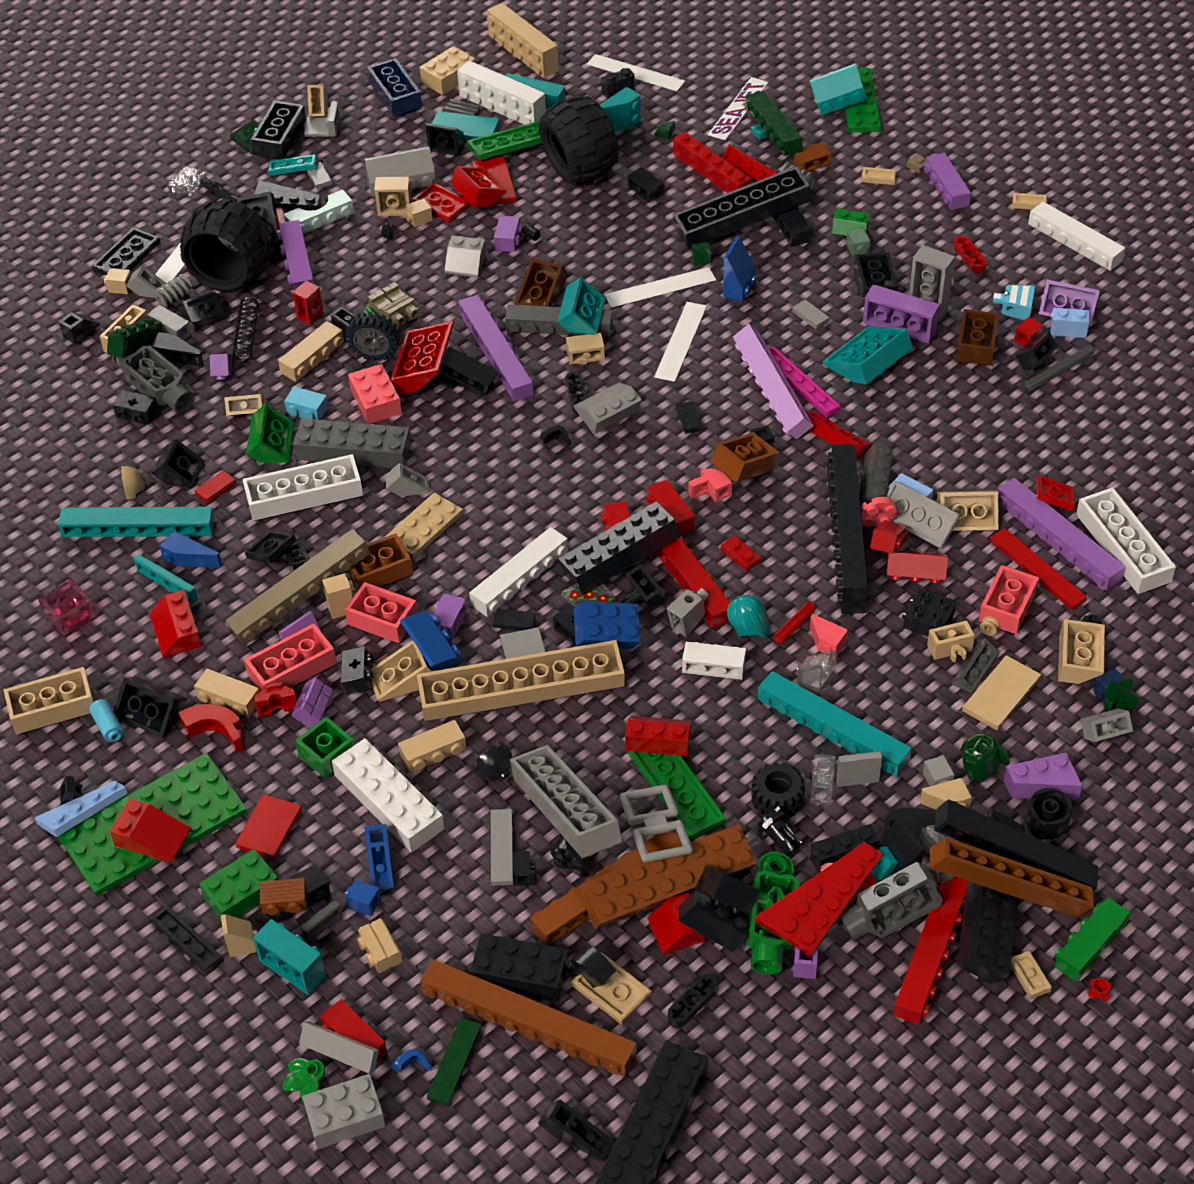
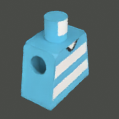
[993,285,1035,320]

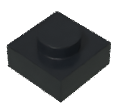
[750,425,774,444]

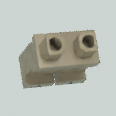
[368,282,419,327]

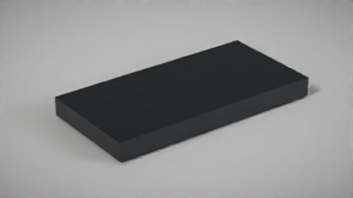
[91,227,161,276]

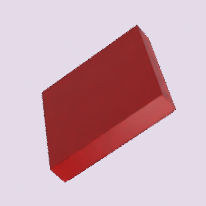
[1036,475,1075,511]

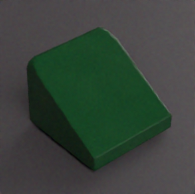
[654,121,675,139]

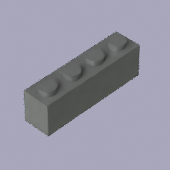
[859,441,893,506]

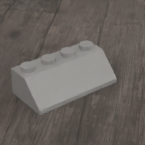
[365,147,436,197]

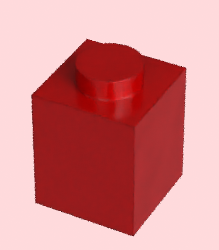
[1014,317,1043,346]

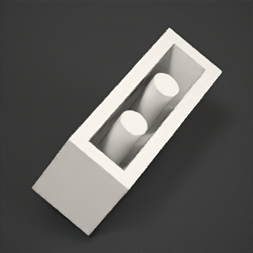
[682,642,746,680]

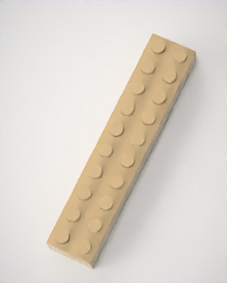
[417,640,625,721]

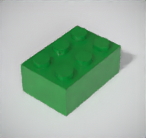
[199,849,278,921]

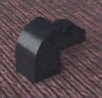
[567,946,617,988]

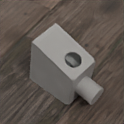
[667,588,709,638]

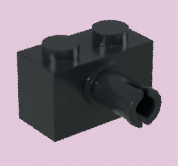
[619,564,667,612]

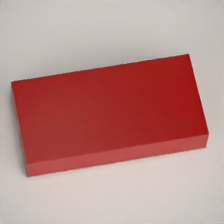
[194,470,236,504]

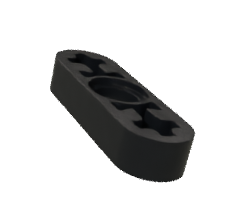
[565,372,587,414]
[668,975,718,1028]

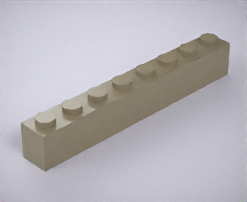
[225,529,371,645]

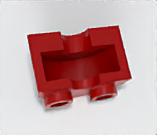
[255,682,297,717]

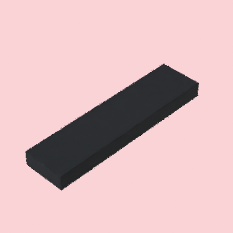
[150,905,224,975]

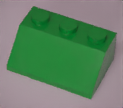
[246,404,294,463]

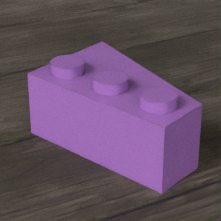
[1004,753,1082,801]

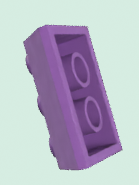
[1039,280,1100,325]

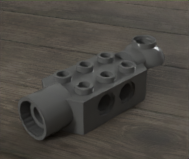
[112,346,195,413]
[840,859,955,941]

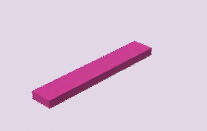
[769,346,841,418]

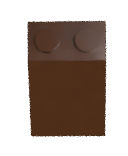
[514,258,568,307]

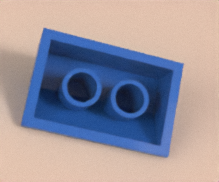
[400,611,464,671]

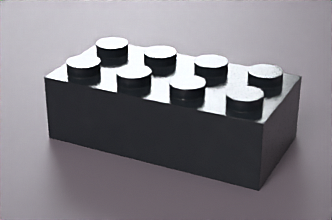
[251,100,306,159]
[470,933,569,1002]

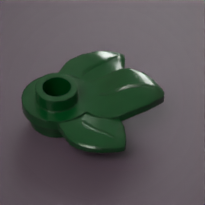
[1104,679,1140,712]

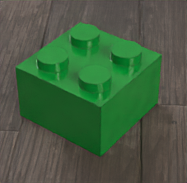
[295,716,355,778]

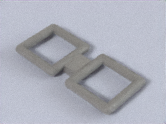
[619,784,693,863]

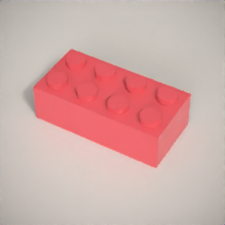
[244,624,337,692]

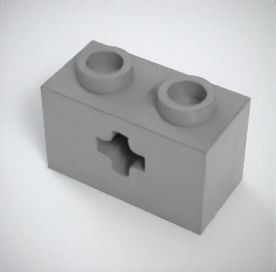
[1081,709,1133,742]

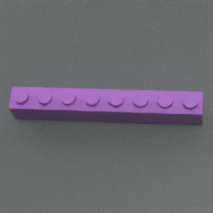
[458,295,535,402]
[997,478,1126,591]

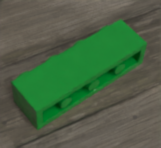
[1054,897,1130,982]

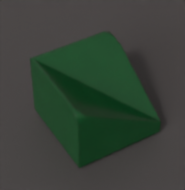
[691,242,711,265]

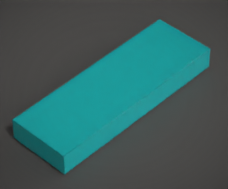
[268,154,318,176]

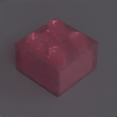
[38,579,97,636]

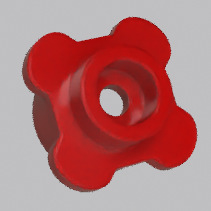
[1088,978,1112,1002]

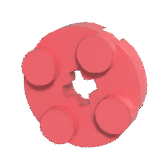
[860,497,898,527]

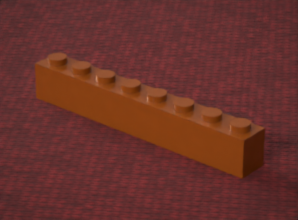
[530,830,682,946]
[930,837,1094,917]

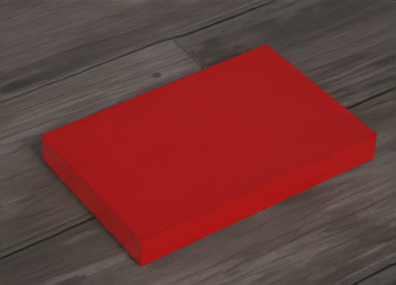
[412,182,471,223]
[235,794,302,860]

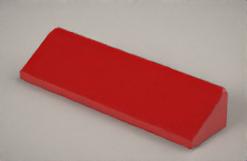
[806,411,871,458]

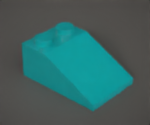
[600,87,641,132]

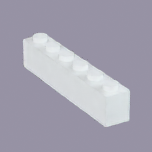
[1028,202,1125,271]
[469,527,568,617]

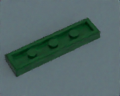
[427,1018,482,1107]

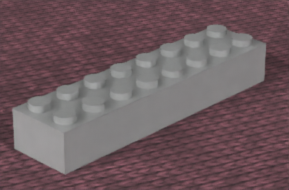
[510,745,622,858]

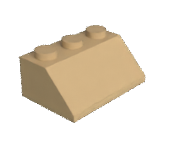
[937,491,998,531]
[1058,619,1105,684]

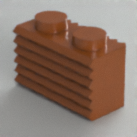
[793,142,832,172]
[260,878,307,915]

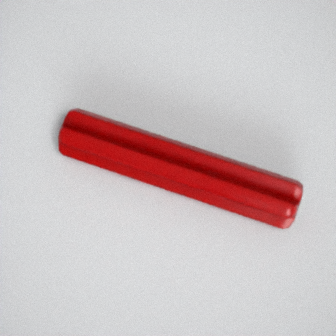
[774,601,816,644]

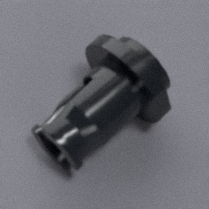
[757,806,803,857]

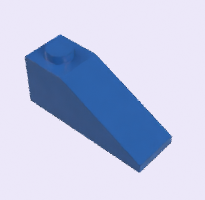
[160,531,222,568]
[364,824,394,891]

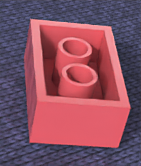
[348,364,402,424]
[979,565,1039,634]
[345,582,418,643]

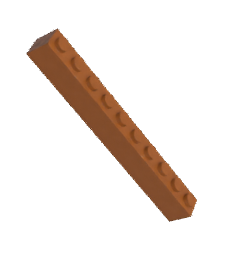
[420,959,637,1077]

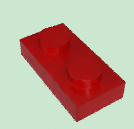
[721,536,761,572]

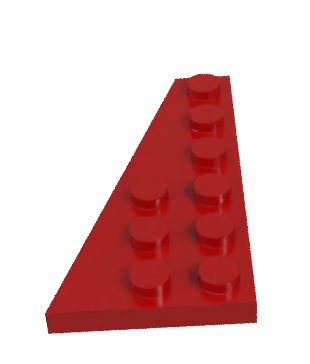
[754,842,883,957]

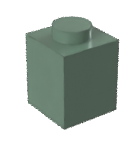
[846,228,870,257]

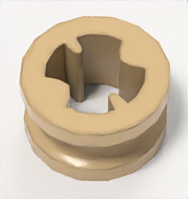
[979,616,1000,636]

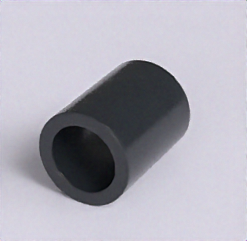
[522,223,541,241]

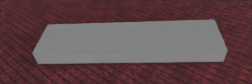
[491,809,513,886]
[299,1021,379,1074]

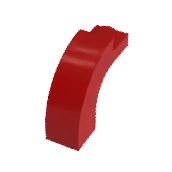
[178,704,245,753]

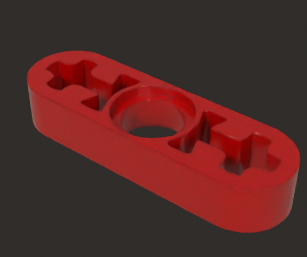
[954,236,987,273]

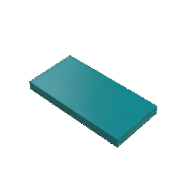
[432,111,499,140]

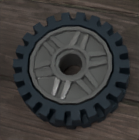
[346,312,400,361]

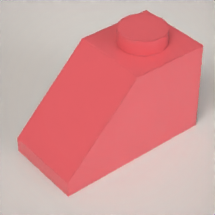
[810,614,848,658]

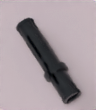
[200,177,238,202]

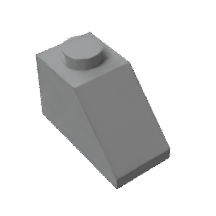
[126,265,167,298]
[385,463,430,496]

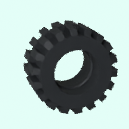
[751,762,805,819]

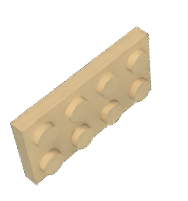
[384,493,463,559]

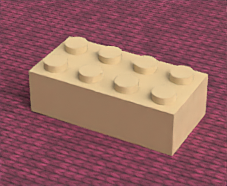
[3,667,94,734]

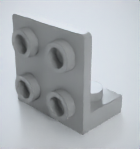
[304,101,340,137]

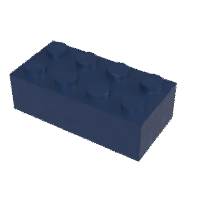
[367,58,422,117]

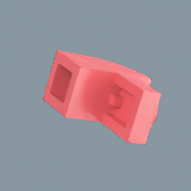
[688,469,732,502]

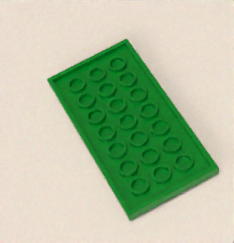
[58,753,248,897]

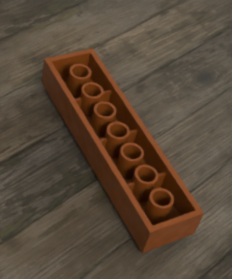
[578,824,757,930]

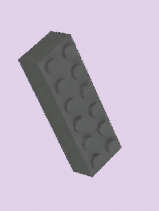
[293,418,411,468]

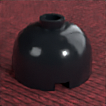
[471,741,513,781]

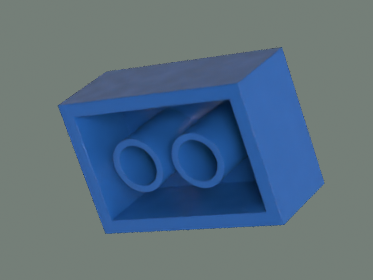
[573,602,641,649]

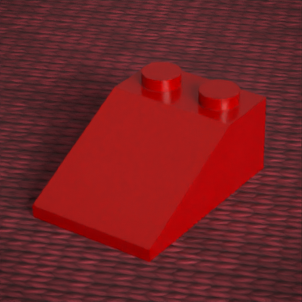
[110,798,191,864]

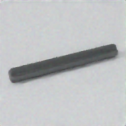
[1024,345,1095,391]

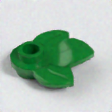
[283,1058,325,1102]

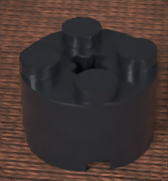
[1026,788,1073,840]
[550,833,599,877]

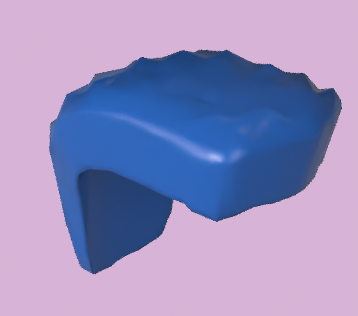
[392,1048,432,1073]

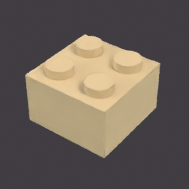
[374,177,412,216]

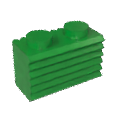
[832,209,869,236]

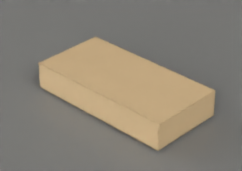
[861,167,896,185]
[1012,193,1047,210]

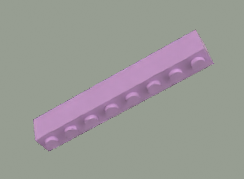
[733,324,814,439]

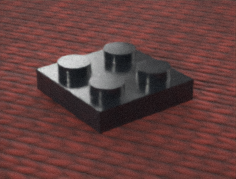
[182,292,226,327]
[244,530,297,563]

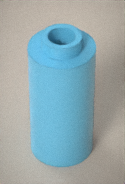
[89,699,124,742]

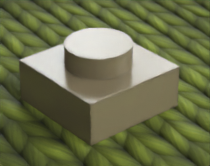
[906,154,926,173]

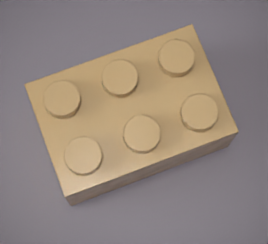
[420,46,475,95]

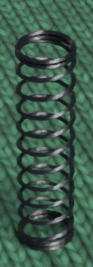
[232,297,259,362]

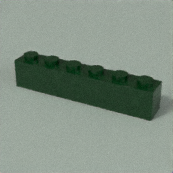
[744,91,803,156]

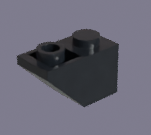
[59,312,100,344]

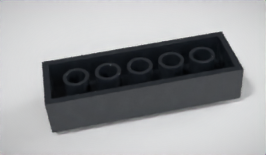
[558,502,680,594]

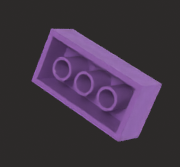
[863,285,940,343]

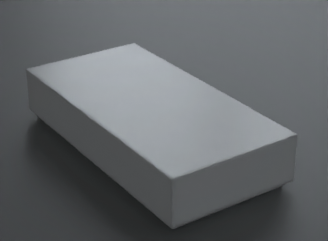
[306,162,332,189]
[792,299,829,329]

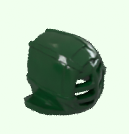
[960,733,1010,782]

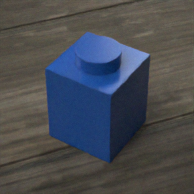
[345,880,381,917]

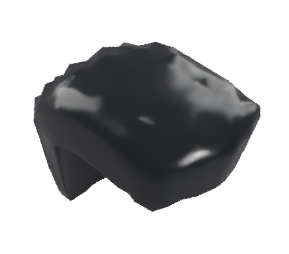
[540,426,571,446]

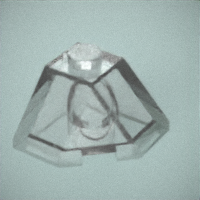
[796,651,838,693]

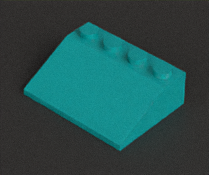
[822,326,913,385]

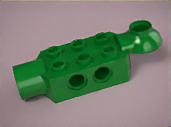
[745,852,800,975]

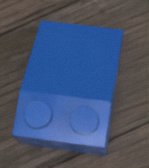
[723,236,757,302]

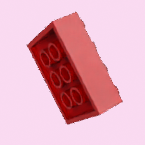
[391,321,454,395]

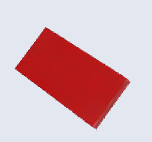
[472,156,516,206]

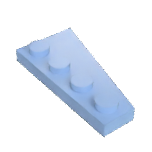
[35,781,128,837]

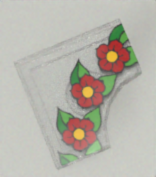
[562,583,617,607]

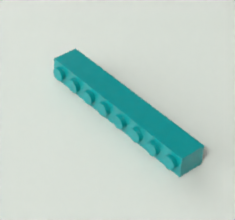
[58,507,215,537]
[758,671,912,777]

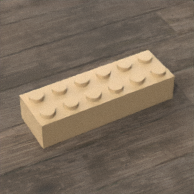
[487,3,559,78]

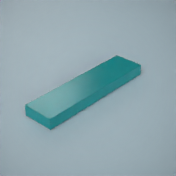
[134,554,198,604]

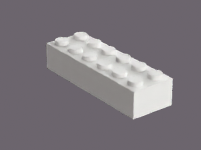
[457,61,546,125]
[243,454,363,521]
[1076,487,1176,594]
[332,739,445,853]

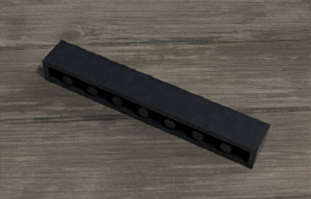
[934,799,1099,891]

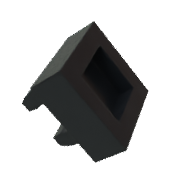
[59,776,83,805]

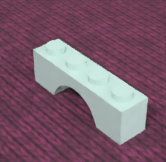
[284,190,354,234]

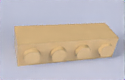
[278,321,344,382]

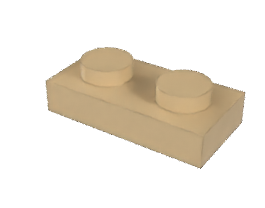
[1011,951,1052,1000]

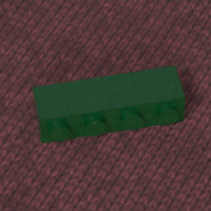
[107,317,162,358]

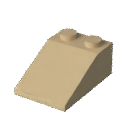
[371,640,436,702]

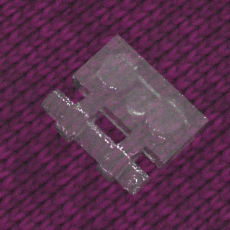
[168,166,209,195]

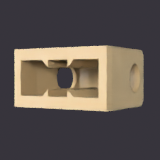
[307,85,328,116]

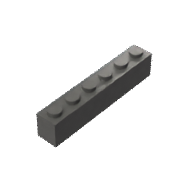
[505,305,613,337]

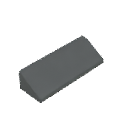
[951,638,1000,693]

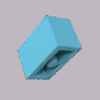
[284,387,328,420]

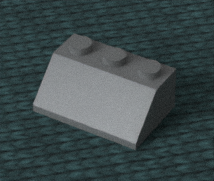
[574,383,642,434]

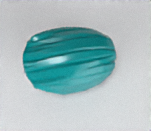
[727,594,771,639]

